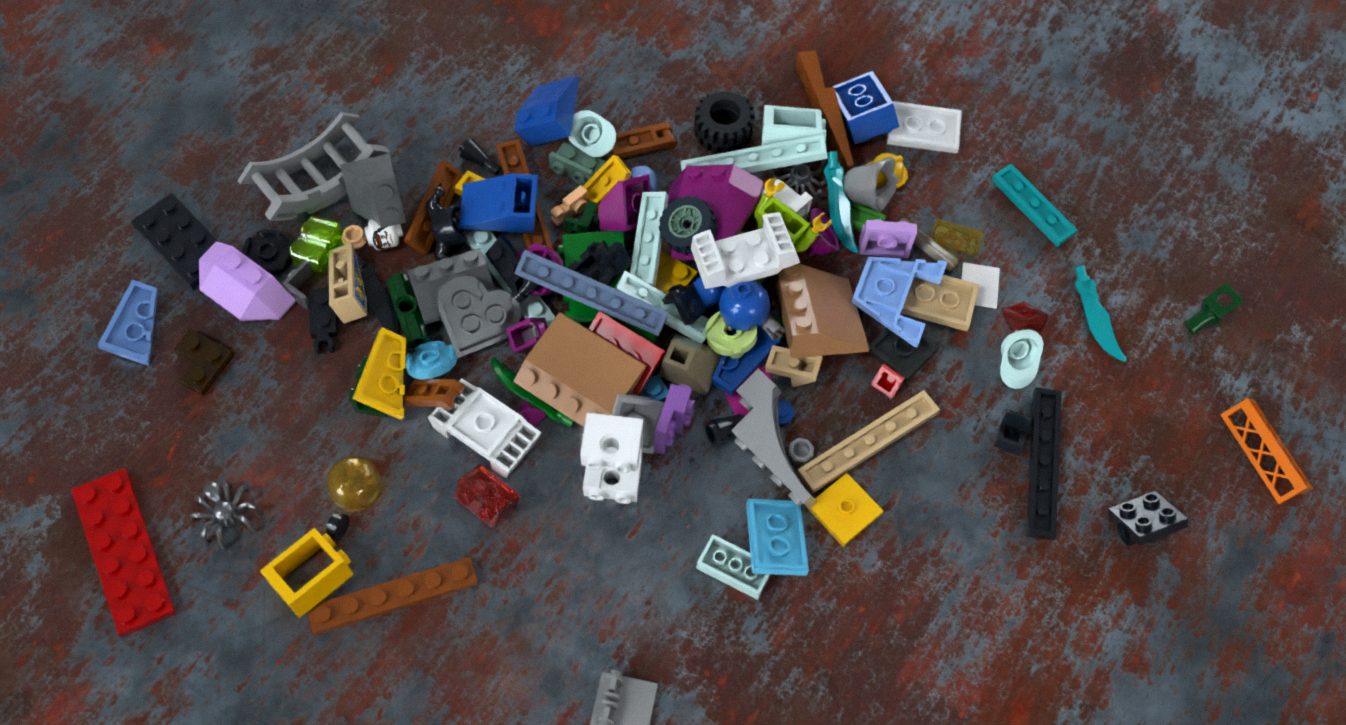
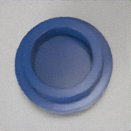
[778,399,794,425]

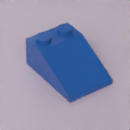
[833,71,900,144]
[515,75,579,146]

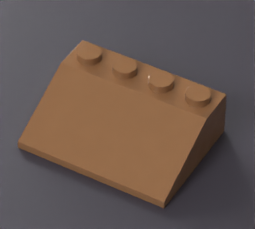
[775,264,869,358]
[513,312,647,428]

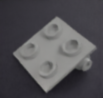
[590,670,658,725]

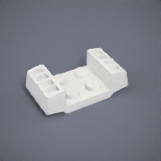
[691,212,800,289]
[428,378,541,478]

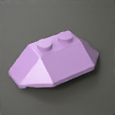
[199,241,296,321]

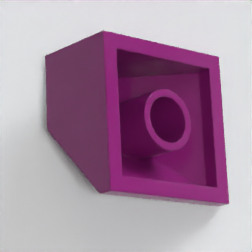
[598,174,650,232]

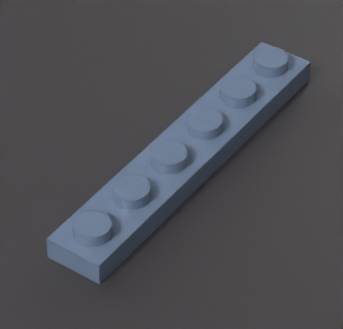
[514,250,669,336]

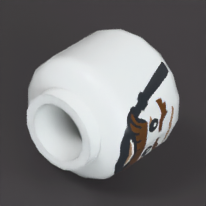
[364,219,403,251]

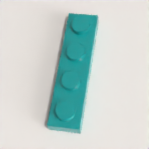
[991,164,1077,247]

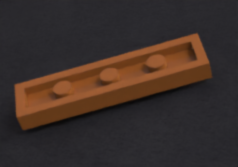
[404,160,463,255]

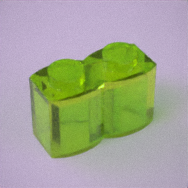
[289,216,343,273]

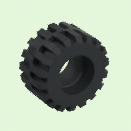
[694,89,755,154]

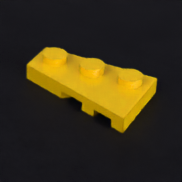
[352,327,406,420]

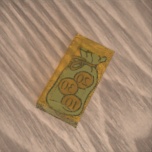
[930,219,984,256]

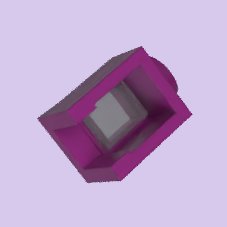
[506,317,548,353]

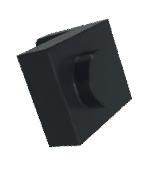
[662,284,706,325]
[994,409,1032,455]

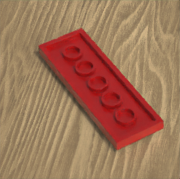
[71,468,177,637]

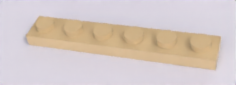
[797,390,940,494]

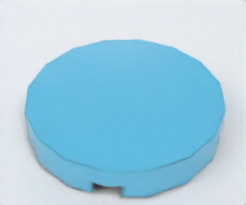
[405,341,457,380]

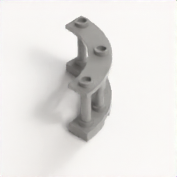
[238,112,390,221]

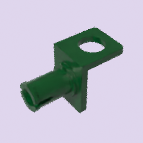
[1184,283,1243,335]

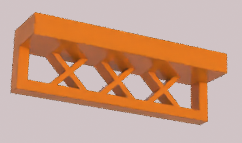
[1220,398,1313,504]

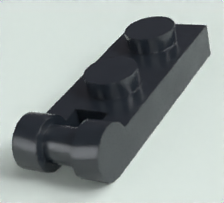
[485,236,539,303]

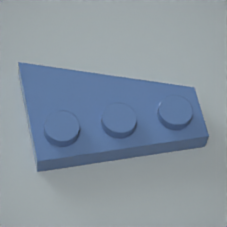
[98,279,158,366]

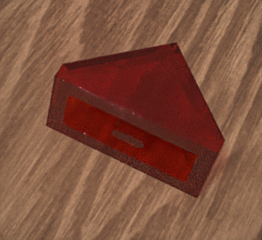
[1001,301,1048,335]

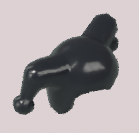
[426,186,468,261]

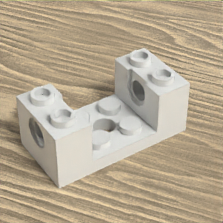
[580,413,643,504]

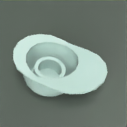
[568,110,616,157]
[1000,329,1044,389]

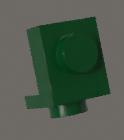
[565,201,600,234]

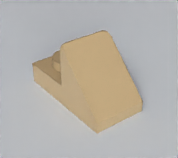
[765,345,823,387]

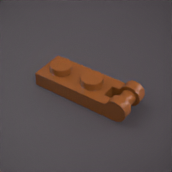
[611,122,678,159]
[403,379,465,410]

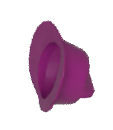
[807,208,839,256]

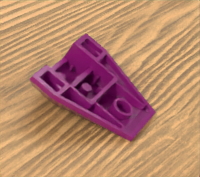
[667,164,764,260]

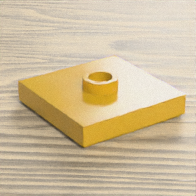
[807,473,884,547]

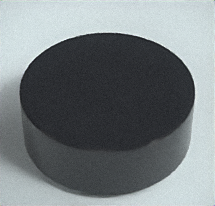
[326,512,350,541]

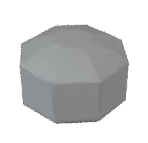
[788,438,814,466]

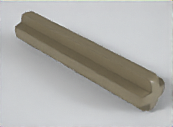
[900,218,959,271]

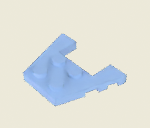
[851,257,947,347]

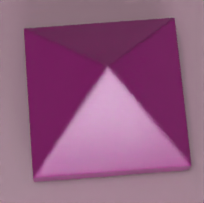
[515,400,546,428]

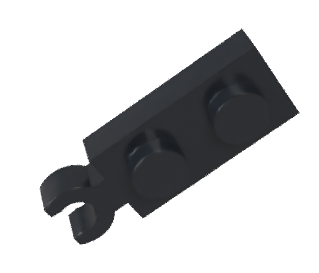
[309,287,338,354]

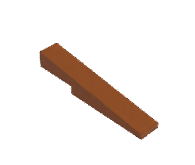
[795,50,854,174]

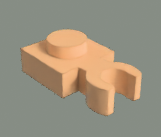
[550,185,588,226]

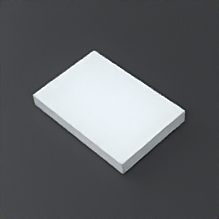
[887,101,962,153]

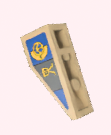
[329,243,367,324]

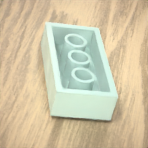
[696,534,771,600]

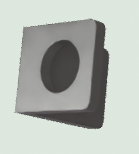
[282,260,313,310]

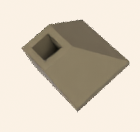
[658,333,722,396]

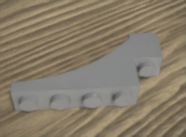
[731,368,817,509]

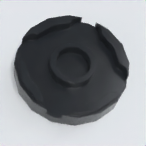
[242,229,294,276]

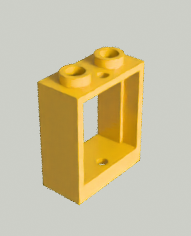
[260,528,354,619]

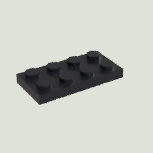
[130,193,219,290]

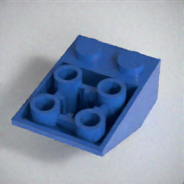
[459,173,538,234]

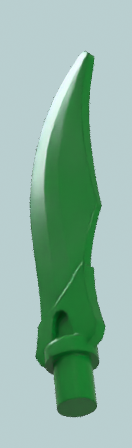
[491,357,575,428]

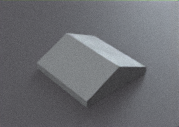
[612,395,665,454]

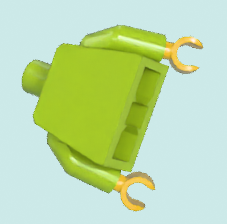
[754,177,832,253]

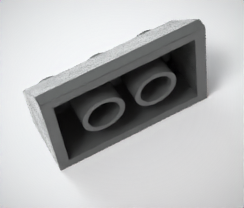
[407,248,495,325]

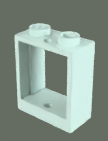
[762,105,826,146]

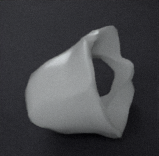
[843,157,899,213]

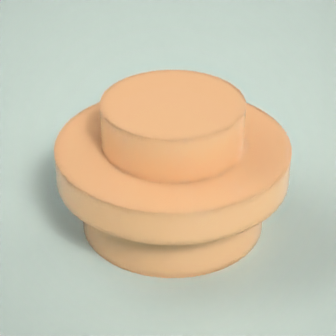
[341,225,367,249]

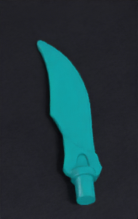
[824,151,859,253]
[1074,265,1127,362]

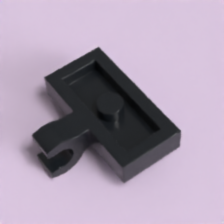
[582,241,632,286]

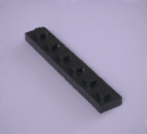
[1026,387,1062,541]

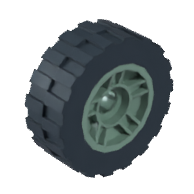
[659,196,718,255]

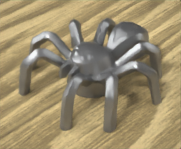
[769,159,827,199]
[189,480,263,551]

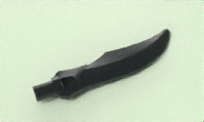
[356,253,399,334]

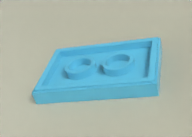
[746,499,809,576]

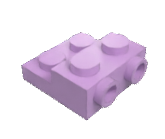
[859,219,917,258]

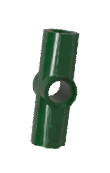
[386,272,430,348]

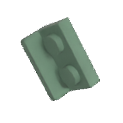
[549,142,606,185]

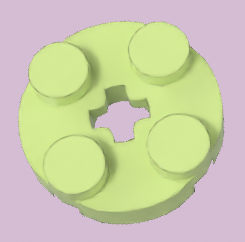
[706,311,758,359]

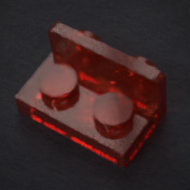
[454,464,520,528]

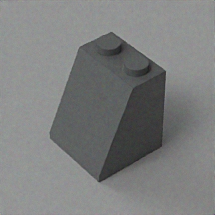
[340,154,406,228]

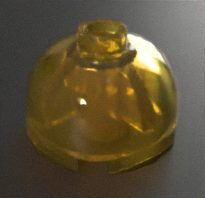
[326,455,383,511]

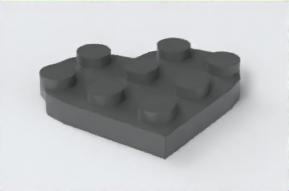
[436,274,522,358]

